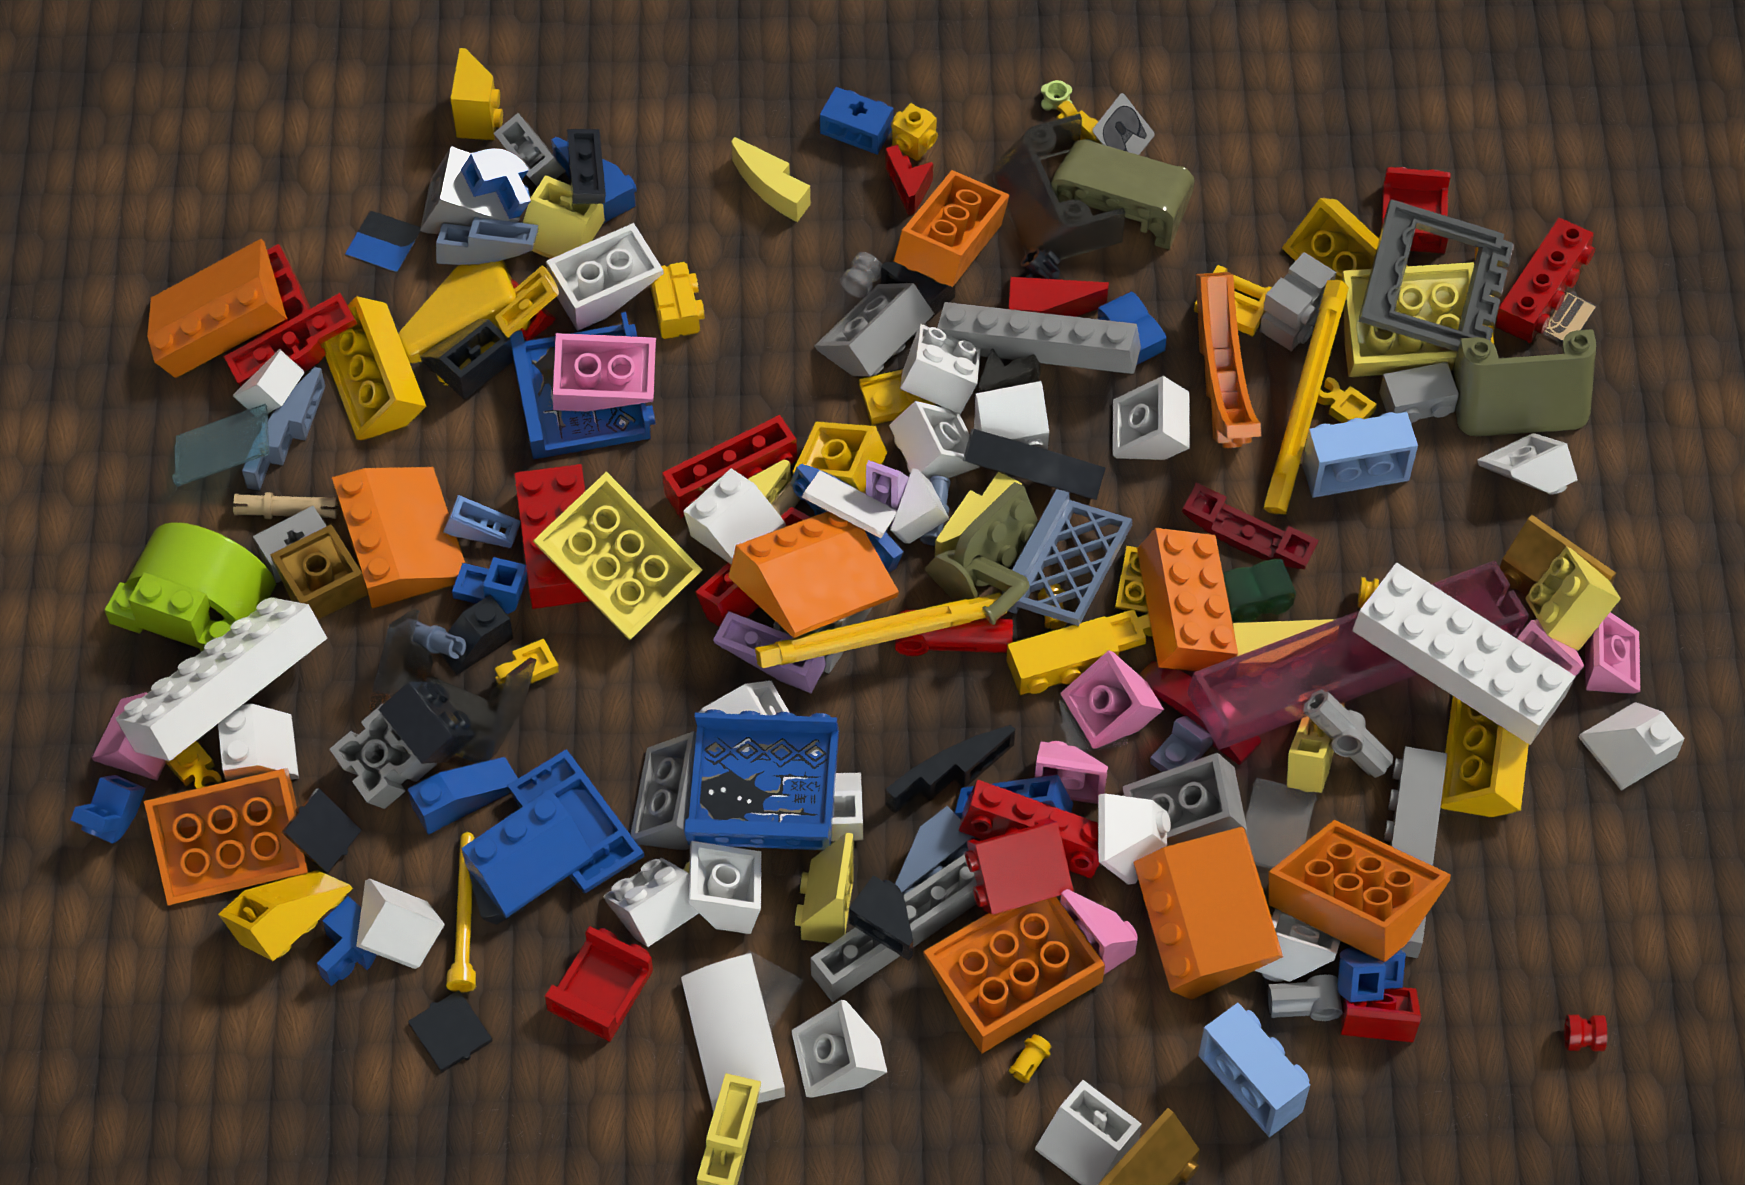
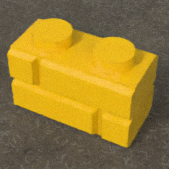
[650,262,705,339]

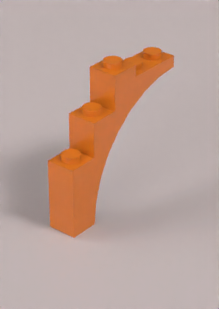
[1196,272,1261,448]

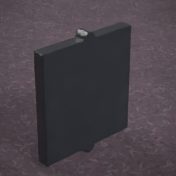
[282,788,361,874]
[408,990,493,1073]

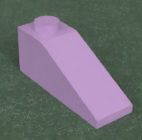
[866,460,909,527]
[713,611,826,693]

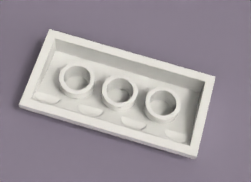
[681,953,785,1113]

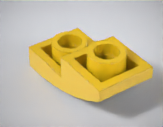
[1115,546,1148,614]

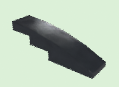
[962,429,1105,500]
[885,725,1015,813]

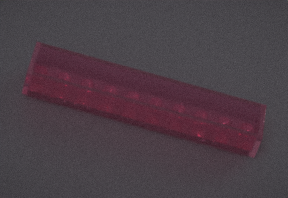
[1187,560,1529,750]

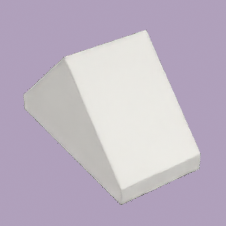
[233,349,304,418]
[891,468,949,544]

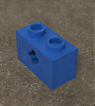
[820,87,894,155]

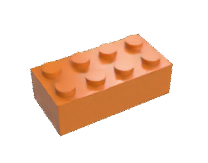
[894,170,1010,287]
[1137,528,1238,674]

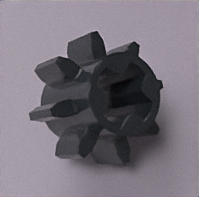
[1020,248,1061,279]

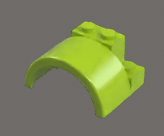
[105,523,276,652]

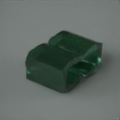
[1223,559,1296,623]

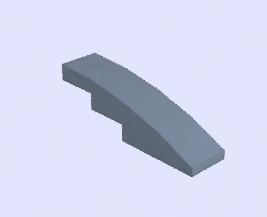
[242,367,325,491]

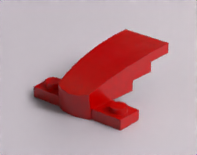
[224,244,358,387]

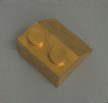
[270,524,368,620]

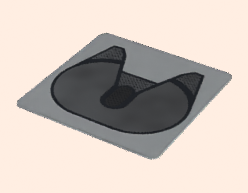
[1093,93,1155,155]

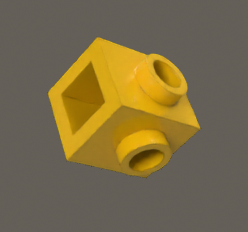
[891,103,938,161]

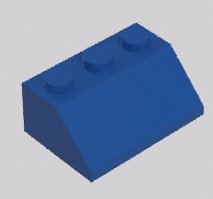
[461,789,594,918]

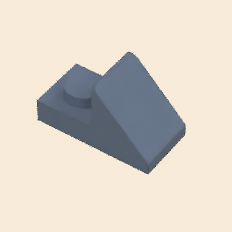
[1150,716,1214,772]

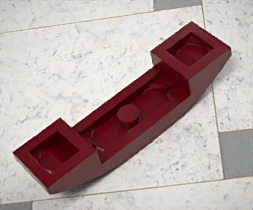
[1182,483,1319,570]
[1139,661,1262,765]

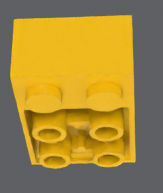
[218,870,353,961]

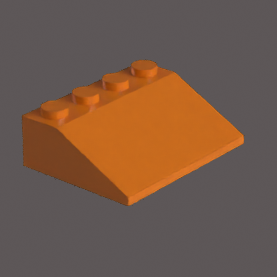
[147,239,287,378]
[332,467,465,609]
[728,511,899,638]
[144,768,308,905]
[1269,820,1450,962]
[1134,827,1283,1000]
[923,897,1105,1054]

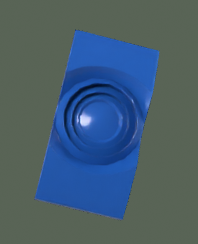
[507,749,644,894]

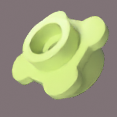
[1041,80,1072,111]

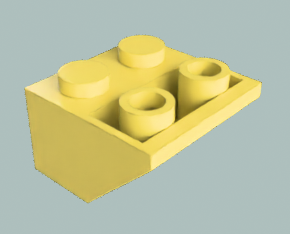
[523,175,605,259]
[1525,546,1621,651]

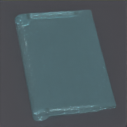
[172,404,269,487]

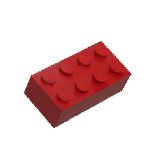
[515,464,590,609]

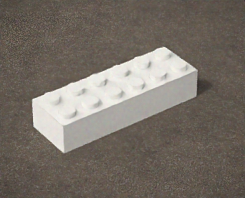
[1352,562,1575,745]
[115,598,327,761]

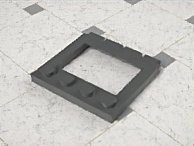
[1358,199,1514,352]

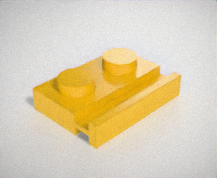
[859,369,936,425]

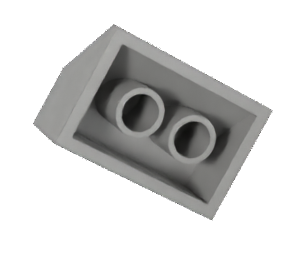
[814,283,934,377]
[630,731,696,850]

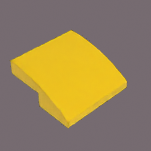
[495,265,559,337]

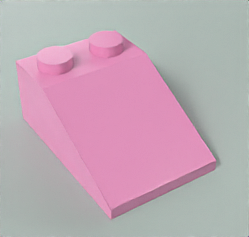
[553,333,656,412]

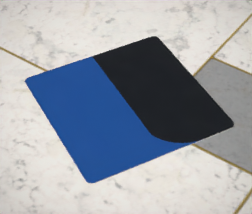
[346,211,421,272]

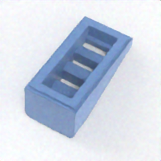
[443,495,521,548]

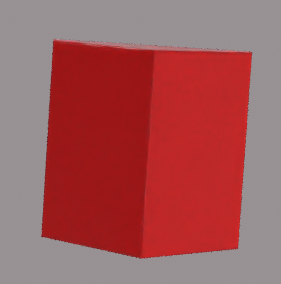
[1341,987,1421,1042]

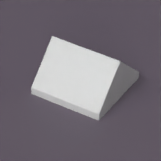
[356,879,445,969]

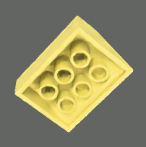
[1342,262,1474,377]
[533,471,702,641]

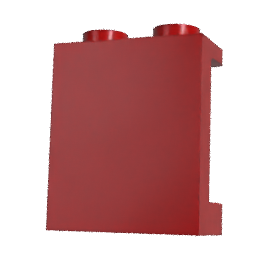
[1381,167,1450,254]
[965,818,1074,915]
[545,926,653,1042]

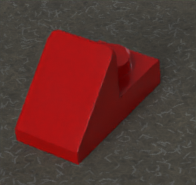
[885,145,933,216]

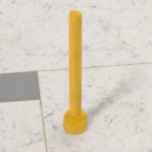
[446,832,476,992]

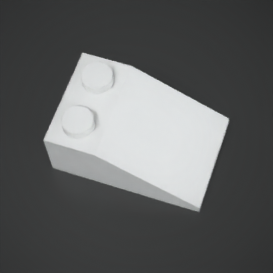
[546,223,664,331]

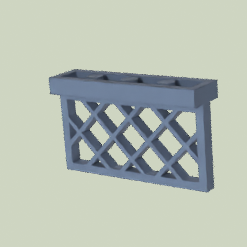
[1002,489,1132,626]

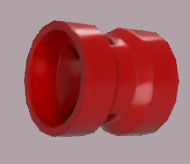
[1564,1015,1607,1051]

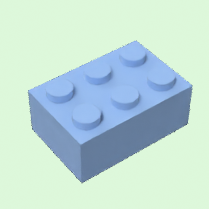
[1302,412,1418,498]
[1198,1003,1310,1137]

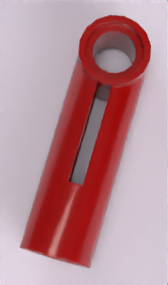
[895,610,1013,656]

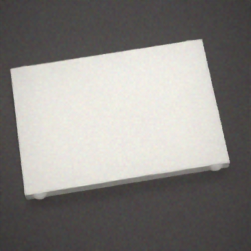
[802,471,897,538]

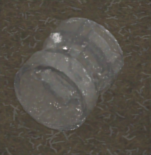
[840,252,882,298]

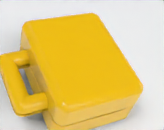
[399,260,531,385]

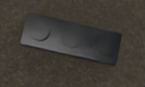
[567,129,606,204]

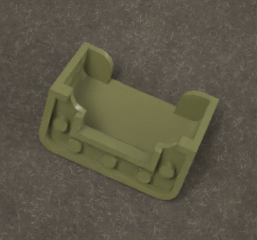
[1048,139,1195,250]
[1452,329,1596,437]

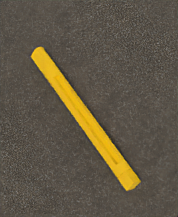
[1264,280,1349,514]
[755,593,1007,668]

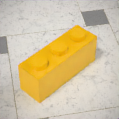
[1006,616,1119,695]

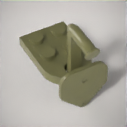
[925,482,1038,625]

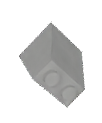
[420,147,519,234]

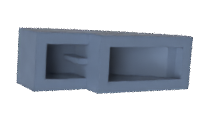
[436,217,538,265]

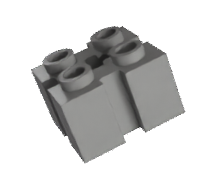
[1260,252,1336,352]
[330,704,437,809]

